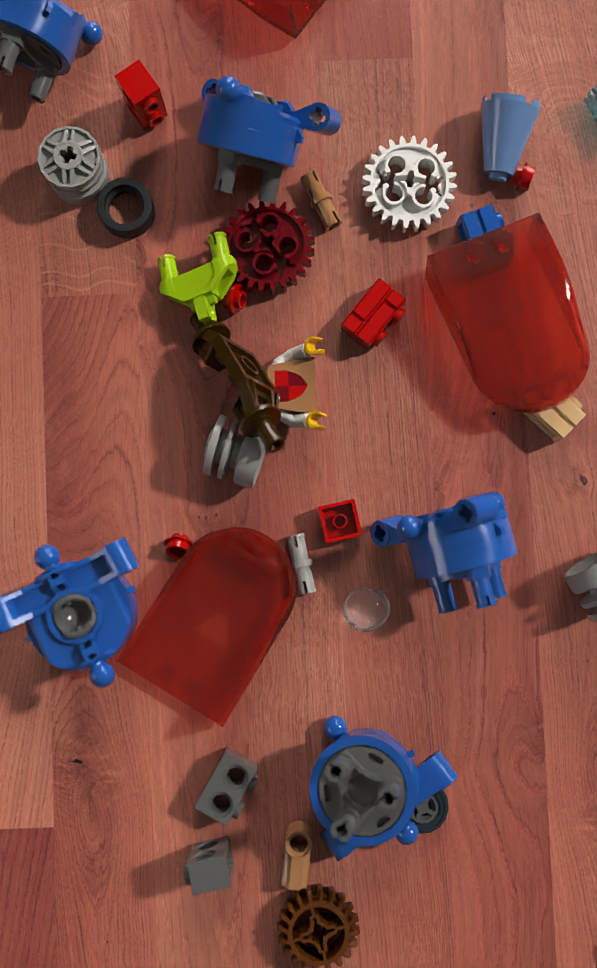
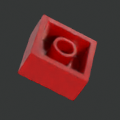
[317,499,362,543]

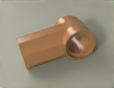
[280,821,312,891]

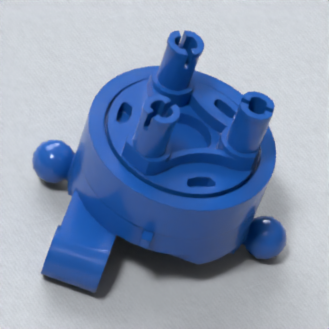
[370,492,518,614]

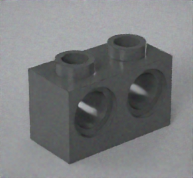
[194,747,259,826]
[183,836,235,896]

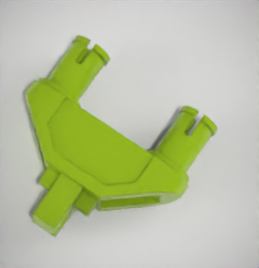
[157,232,238,325]

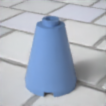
[481,93,541,182]

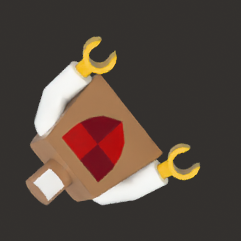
[267,336,327,431]

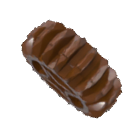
[277,883,360,968]

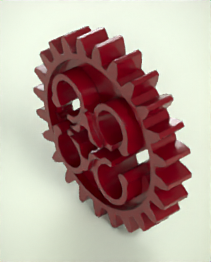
[223,201,315,295]

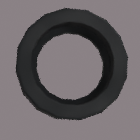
[97,178,155,239]

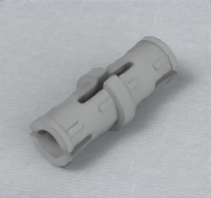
[286,533,317,595]

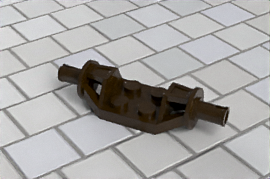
[189,313,285,453]

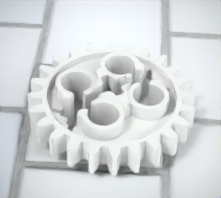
[362,136,457,233]

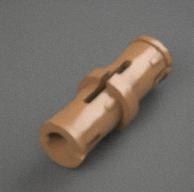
[300,170,343,231]

